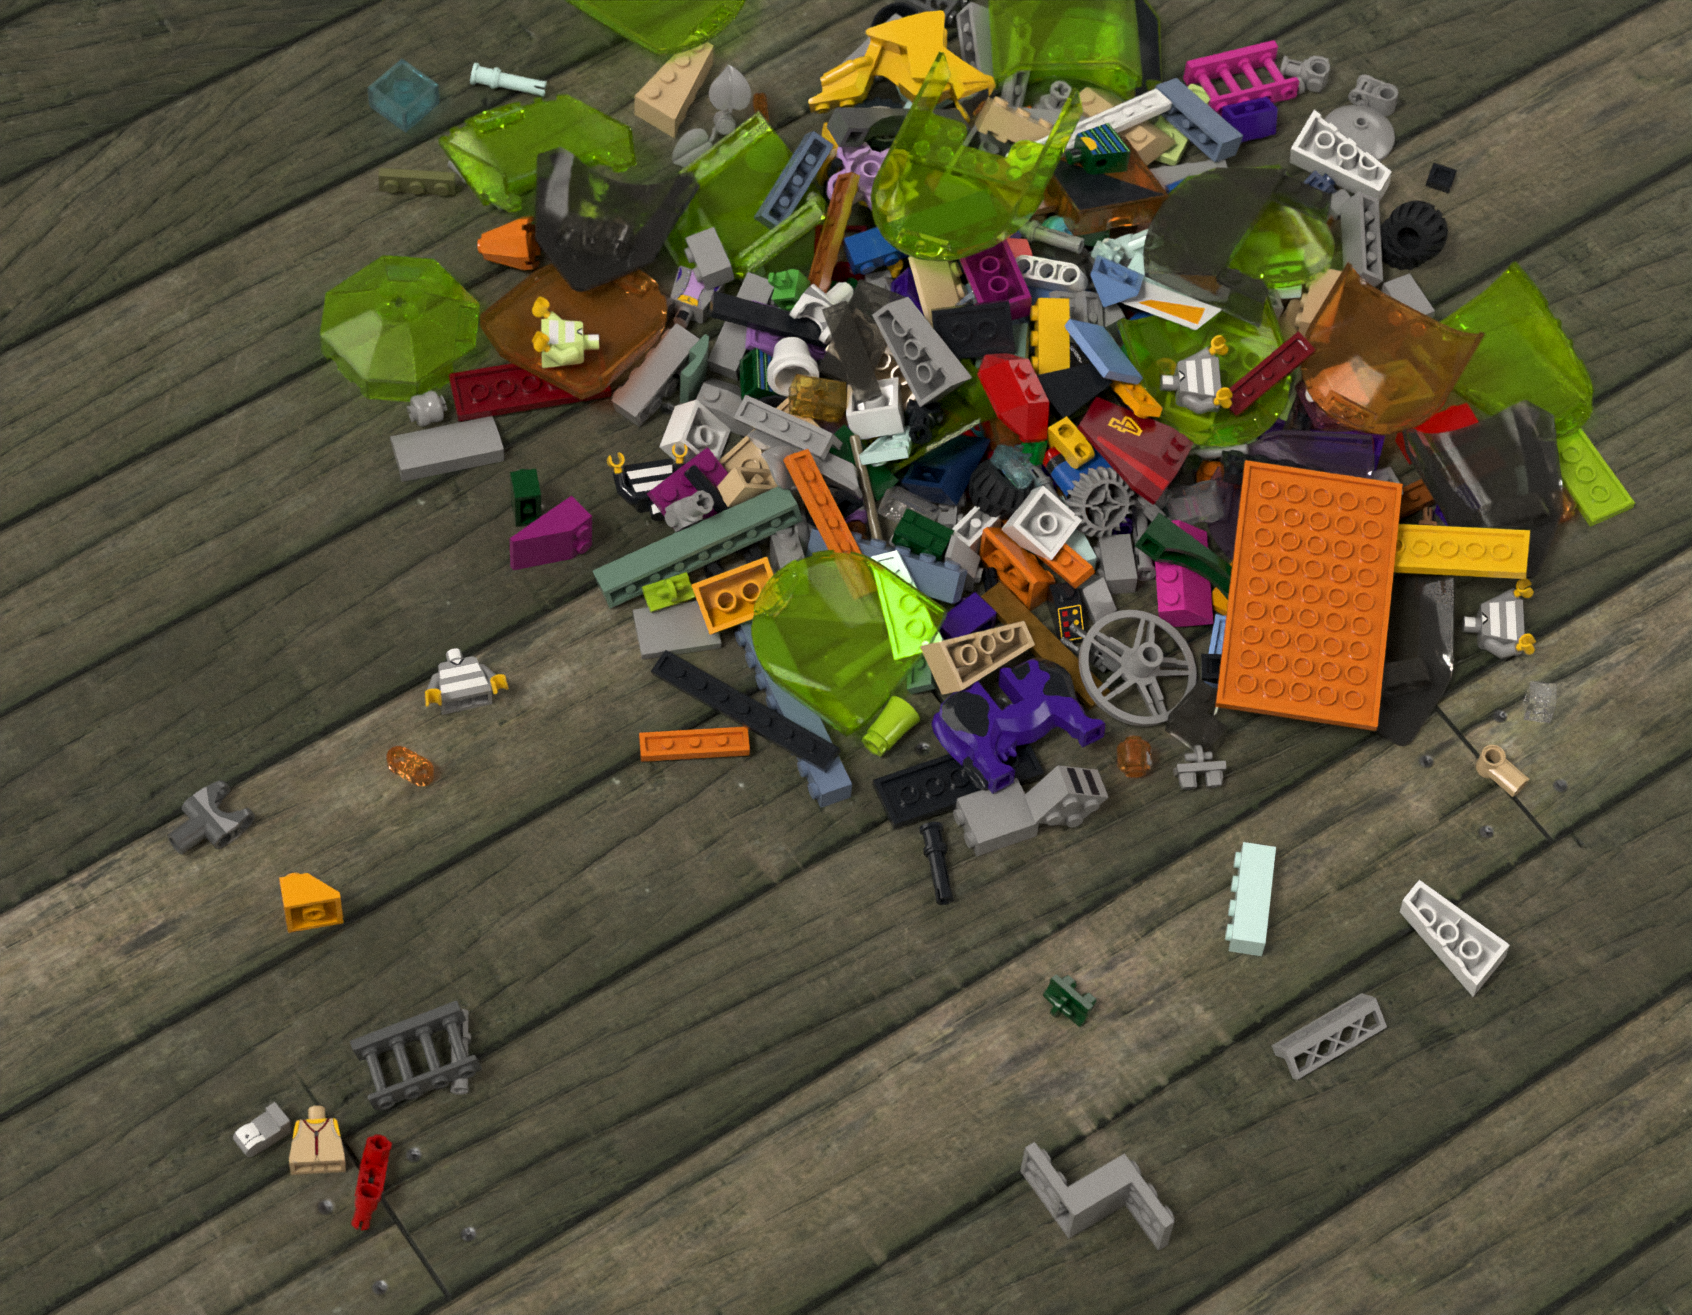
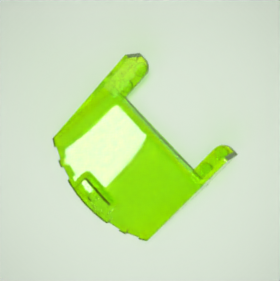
[438,94,637,212]

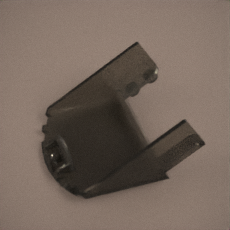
[1143,167,1332,327]

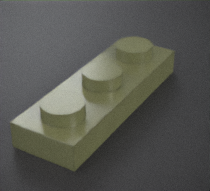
[378,168,456,196]

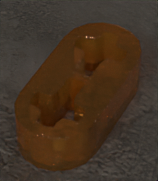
[386,746,434,787]

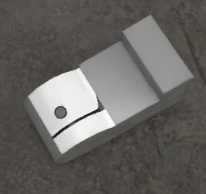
[233,1102,292,1157]

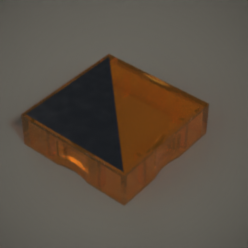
[1031,136,1169,236]

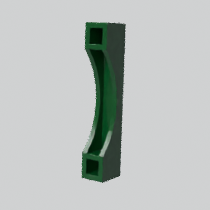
[1135,513,1232,600]

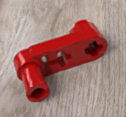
[351,1134,392,1231]

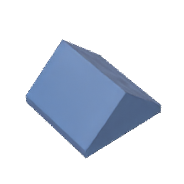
[1090,255,1144,307]

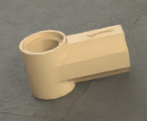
[1476,745,1529,797]

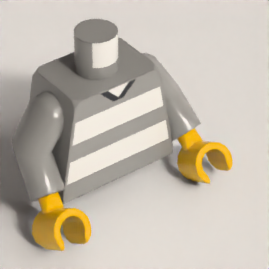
[1160,335,1233,414]
[1462,578,1536,659]
[425,649,509,715]

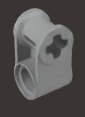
[1348,75,1398,116]

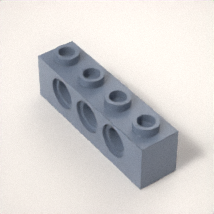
[754,131,834,232]

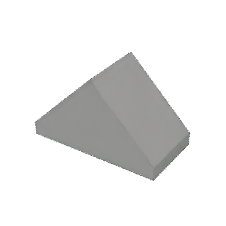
[1077,575,1117,624]

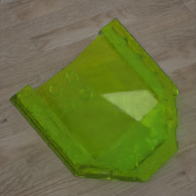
[663,111,828,279]

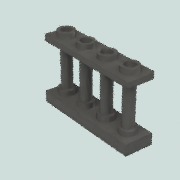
[350,1000,482,1110]

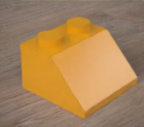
[279,873,343,933]

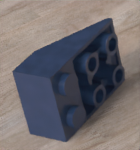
[901,433,991,506]

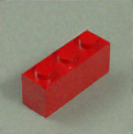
[1395,403,1481,465]

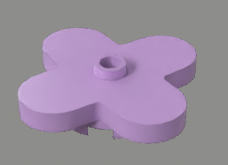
[827,142,912,217]

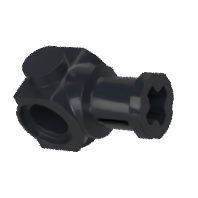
[904,399,944,445]

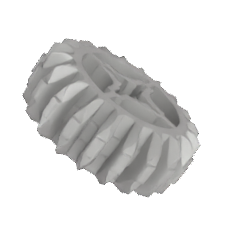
[1064,466,1135,538]

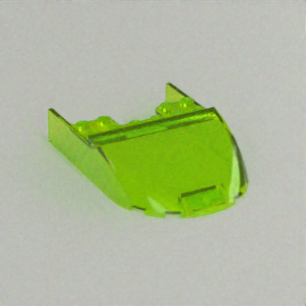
[870,52,1083,261]

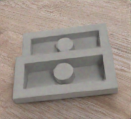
[1049,290,1103,345]

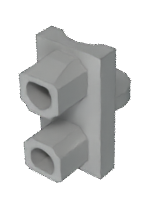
[1173,745,1226,790]

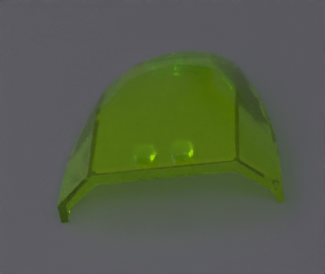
[1402,261,1594,439]

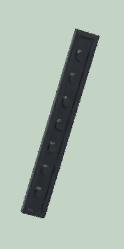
[651,650,841,773]

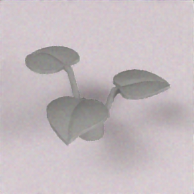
[672,65,789,173]
[761,446,833,563]

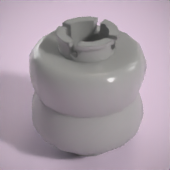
[407,391,447,427]

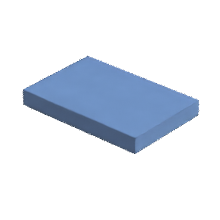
[1064,319,1143,385]

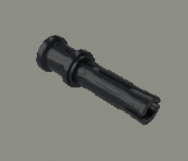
[919,822,954,905]

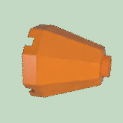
[477,216,541,270]

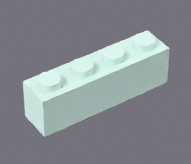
[1225,842,1276,956]

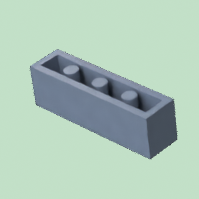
[1155,78,1243,163]

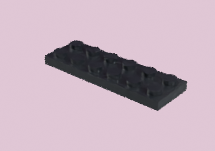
[872,743,1044,830]

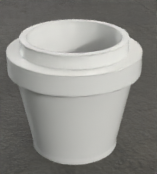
[767,337,819,397]

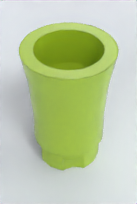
[862,696,920,757]

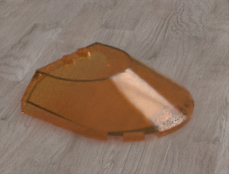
[1301,262,1485,435]
[480,263,667,400]

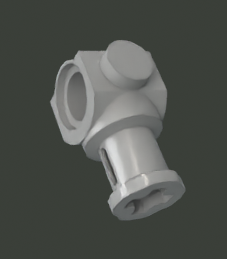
[1280,55,1330,93]
[1034,81,1072,112]
[665,490,714,532]

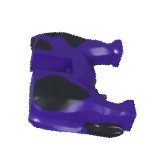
[931,657,1106,794]

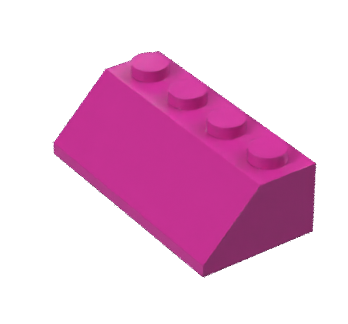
[1155,520,1213,627]

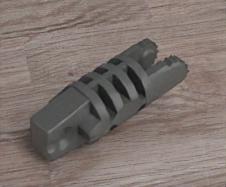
[1060,622,1121,673]

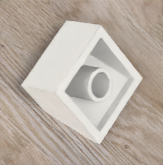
[846,377,904,440]
[659,399,731,463]
[1001,486,1082,561]

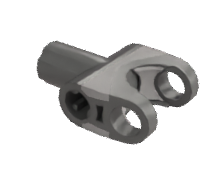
[167,780,255,855]

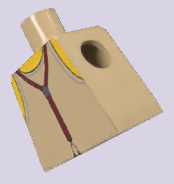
[289,1106,346,1175]

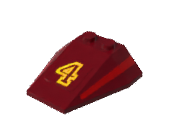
[1077,397,1194,505]

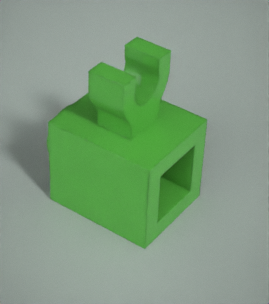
[768,269,811,311]

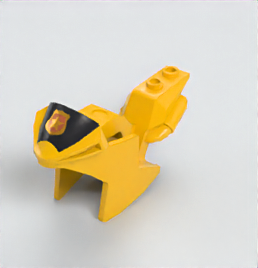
[808,10,996,122]

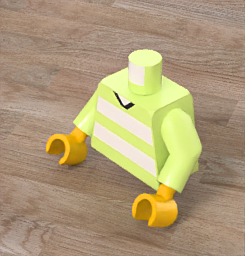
[532,297,599,368]

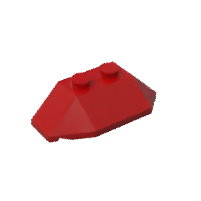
[977,353,1049,443]

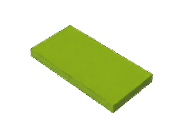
[1545,426,1635,527]

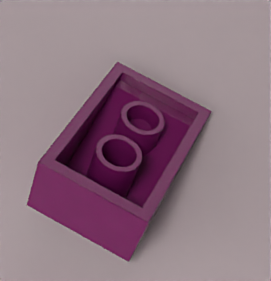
[509,496,592,570]

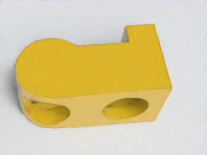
[1046,416,1095,469]

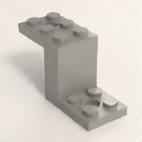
[1020,1142,1174,1251]

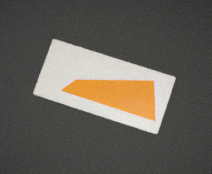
[1121,281,1222,330]

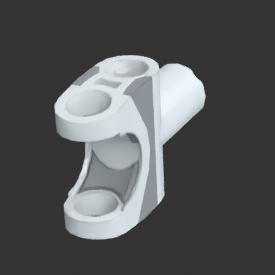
[789,282,855,344]

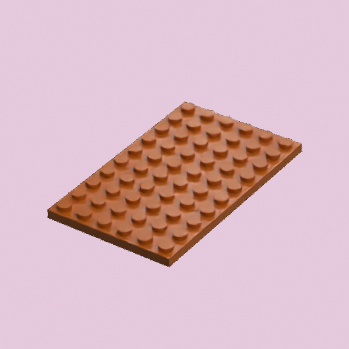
[1215,460,1403,731]

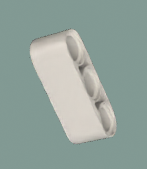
[1015,255,1088,293]

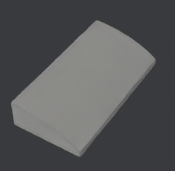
[390,416,504,482]

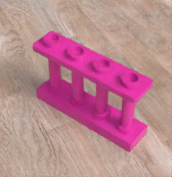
[1183,40,1300,116]

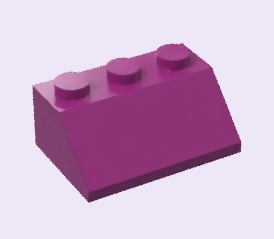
[957,237,1032,321]

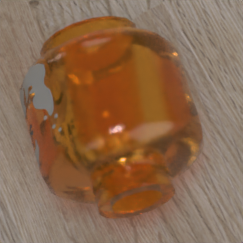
[1116,736,1152,778]

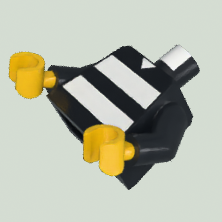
[607,444,688,521]

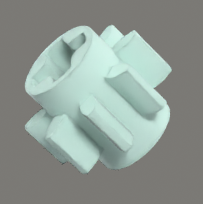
[1091,238,1124,264]

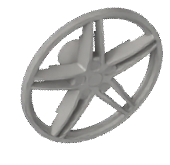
[1079,610,1197,727]

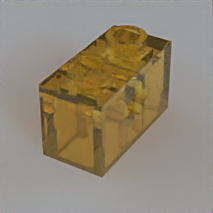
[788,374,847,423]

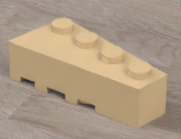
[635,34,714,138]
[974,96,1067,162]
[920,621,1035,695]

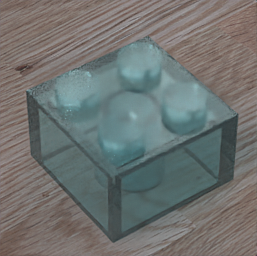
[368,59,440,133]

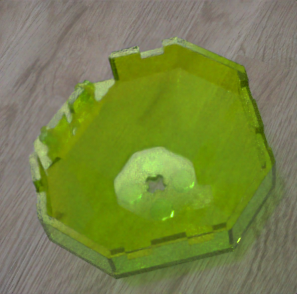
[320,255,480,402]

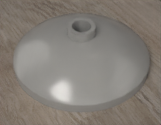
[1325,105,1395,162]

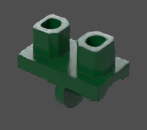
[1042,974,1096,1028]

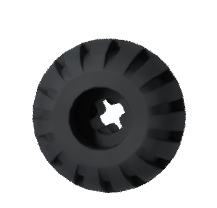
[1386,200,1448,263]
[968,457,1033,520]

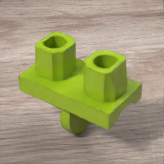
[641,572,696,613]

